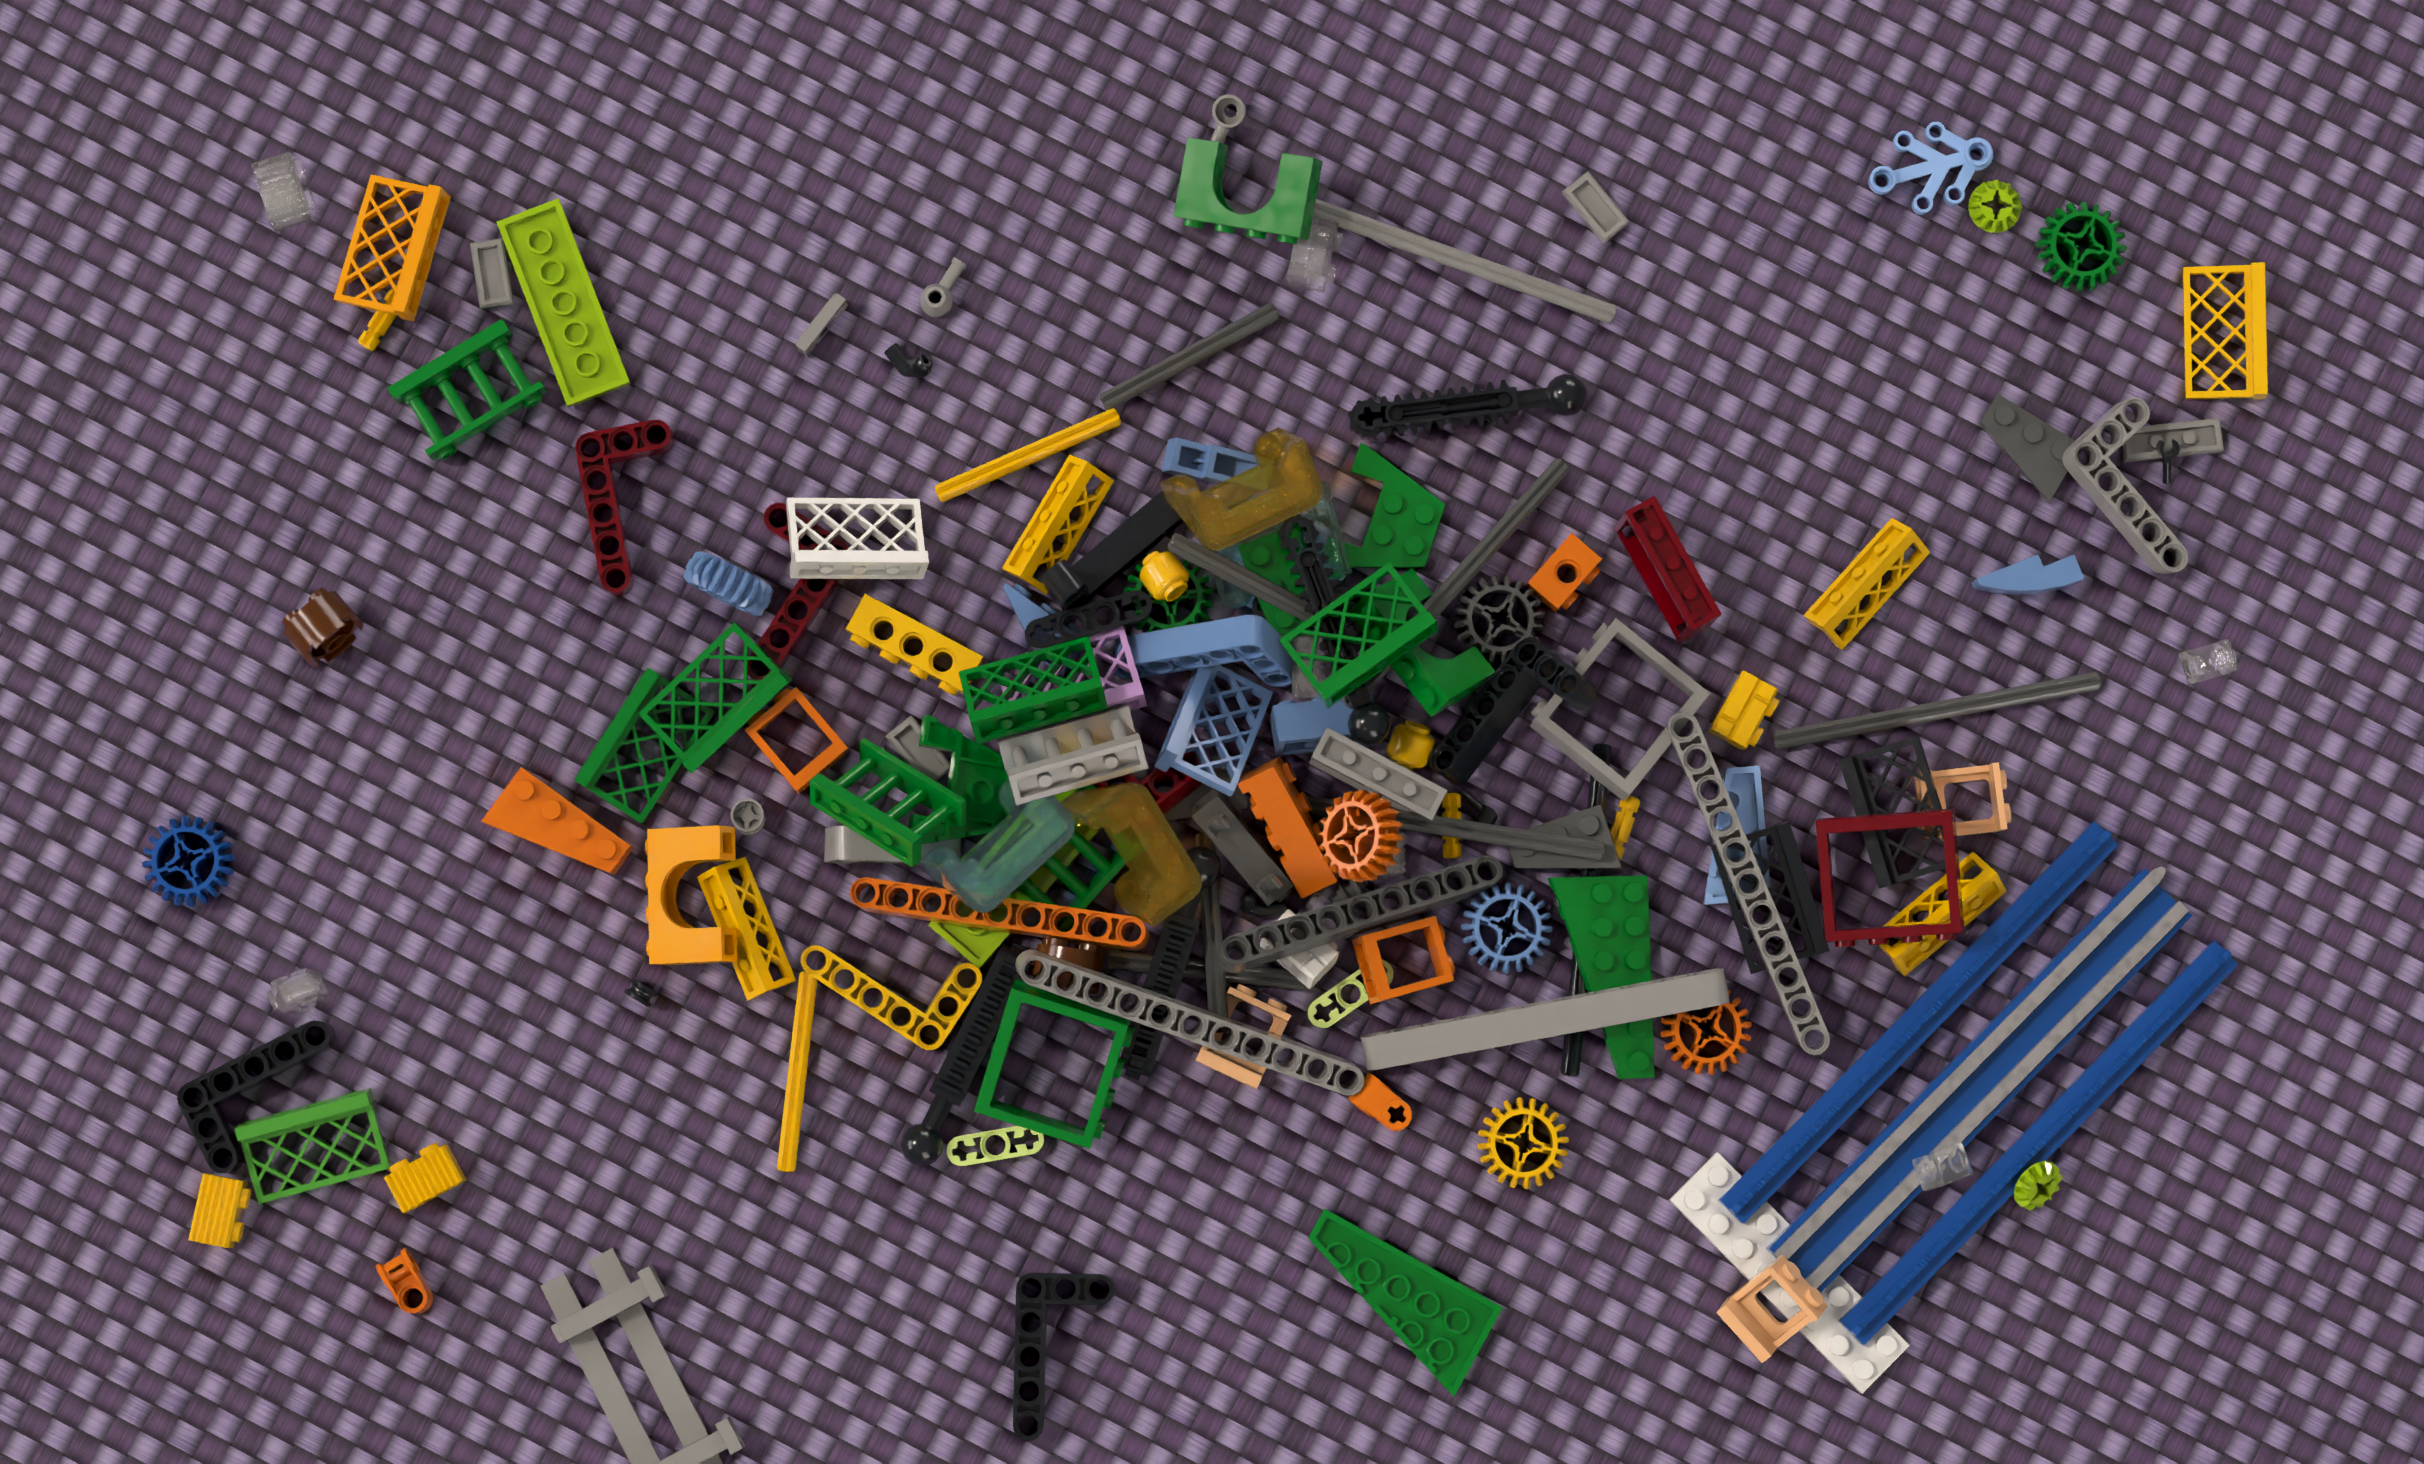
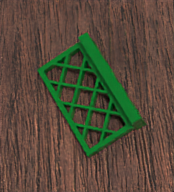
[1279,562,1438,709]
[638,621,793,774]
[959,636,1108,744]
[574,668,715,824]

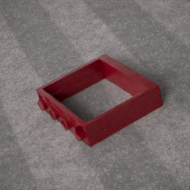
[1614,495,1722,644]
[1816,809,1965,947]

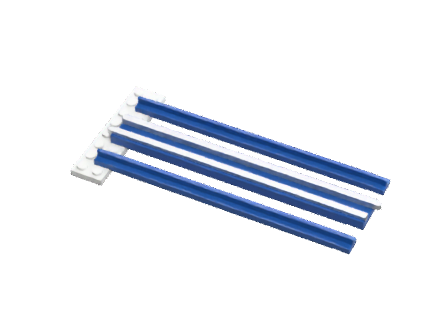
[1669,821,2238,1394]

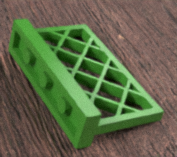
[234,1088,391,1204]

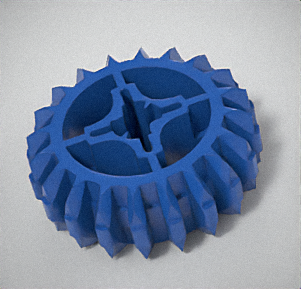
[142,816,235,907]

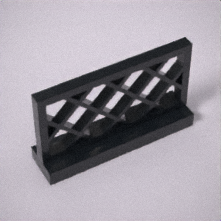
[1839,735,1960,888]
[1710,821,1830,974]

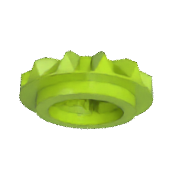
[1968,179,2022,233]
[2014,1161,2063,1211]

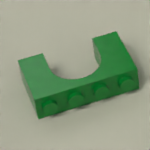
[1173,137,1323,245]
[1348,568,1495,717]

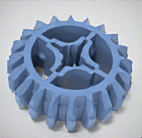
[683,551,774,616]
[1461,883,1553,974]

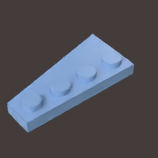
[1703,766,1771,905]

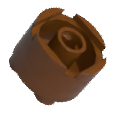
[282,588,363,667]
[1033,938,1104,994]

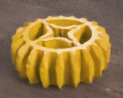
[1477,1097,1569,1189]

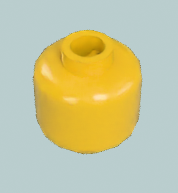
[1139,551,1189,602]
[1386,720,1435,771]

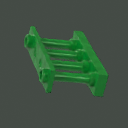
[387,319,547,461]
[810,738,966,867]
[994,784,1149,932]

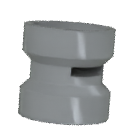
[730,798,766,835]

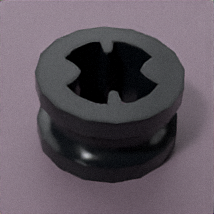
[624,978,658,1008]

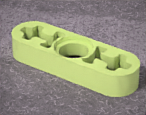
[1307,960,1393,1029]
[947,1126,1044,1166]

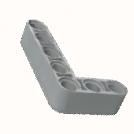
[2062,397,2188,575]

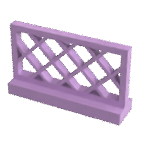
[1000,626,1147,735]

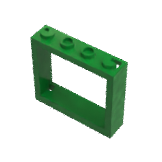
[974,979,1135,1149]

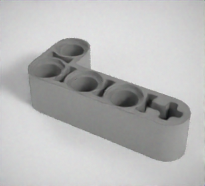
[824,826,961,866]

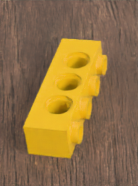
[846,594,984,696]

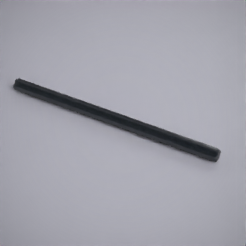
[1561,743,1612,1077]

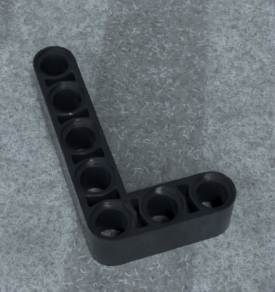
[1042,486,1193,611]
[1430,638,1597,785]
[177,1020,336,1173]
[1013,1272,1115,1441]

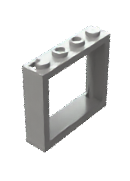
[1529,618,1711,801]

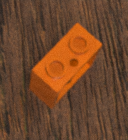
[745,687,850,794]
[1352,916,1455,1005]

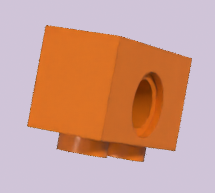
[1525,533,1602,613]

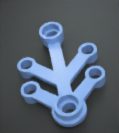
[1868,122,1993,215]

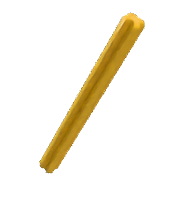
[935,408,1121,502]
[777,971,817,1172]

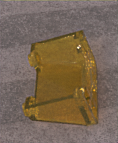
[1160,427,1323,551]
[1058,782,1202,927]

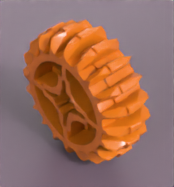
[1317,790,1404,882]
[1660,990,1752,1075]

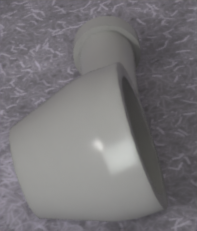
[1210,94,1246,144]
[920,257,967,318]

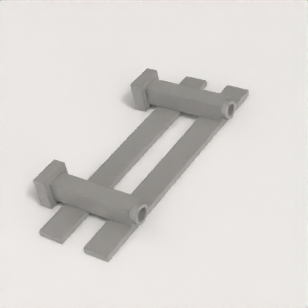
[540,1248,745,1464]

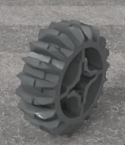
[1454,575,1545,665]

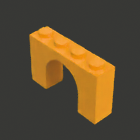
[645,825,737,965]

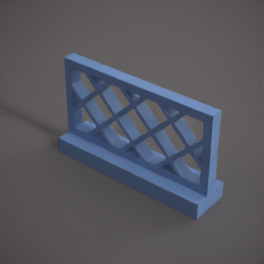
[1154,665,1273,797]

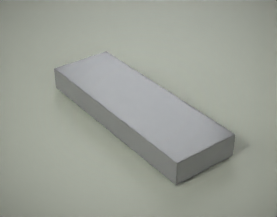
[2121,418,2224,463]

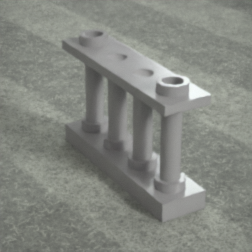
[997,703,1148,805]
[1309,727,1448,821]

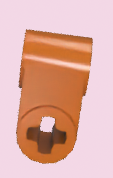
[1348,1072,1412,1131]
[376,1247,433,1314]

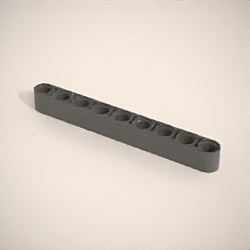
[1217,855,1503,973]

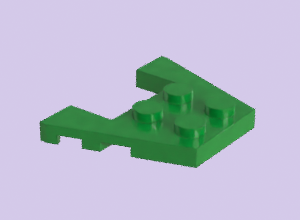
[1323,443,1445,569]
[908,715,1013,844]

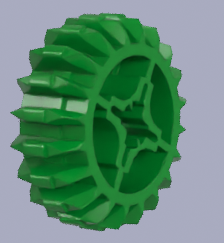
[2035,202,2127,292]
[1124,555,1214,632]

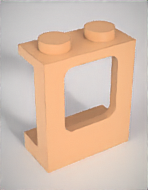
[1914,762,2011,840]
[1195,984,1291,1089]
[1716,1255,1828,1363]

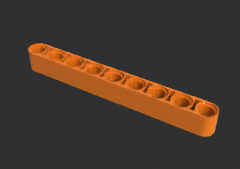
[850,877,1149,951]

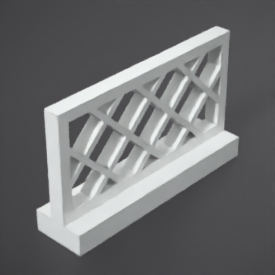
[786,498,929,579]

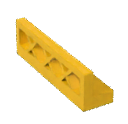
[1002,454,1114,595]
[1803,518,1930,650]
[1878,852,2007,977]
[697,857,796,1001]

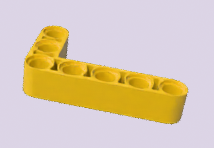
[800,945,982,1050]

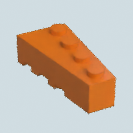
[1237,757,1340,899]
[481,767,634,875]

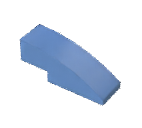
[1162,438,1274,493]
[1971,555,2084,595]

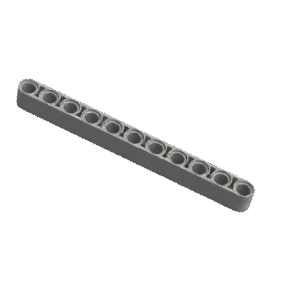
[1666,711,1830,1055]
[1015,949,1364,1096]
[1361,968,1730,1070]

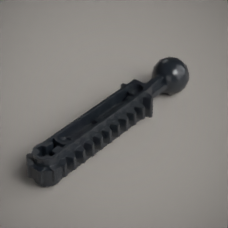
[1348,374,1587,440]
[1277,514,1391,745]
[1120,846,1222,1081]
[900,942,1033,1166]

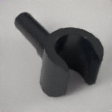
[2156,439,2180,484]
[1458,788,1497,825]

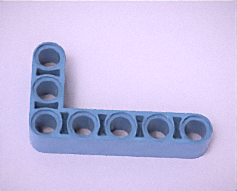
[1114,615,1294,687]

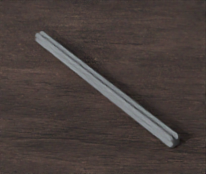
[1313,199,1617,323]

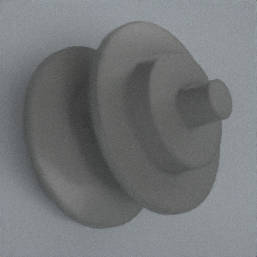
[1332,880,1369,903]

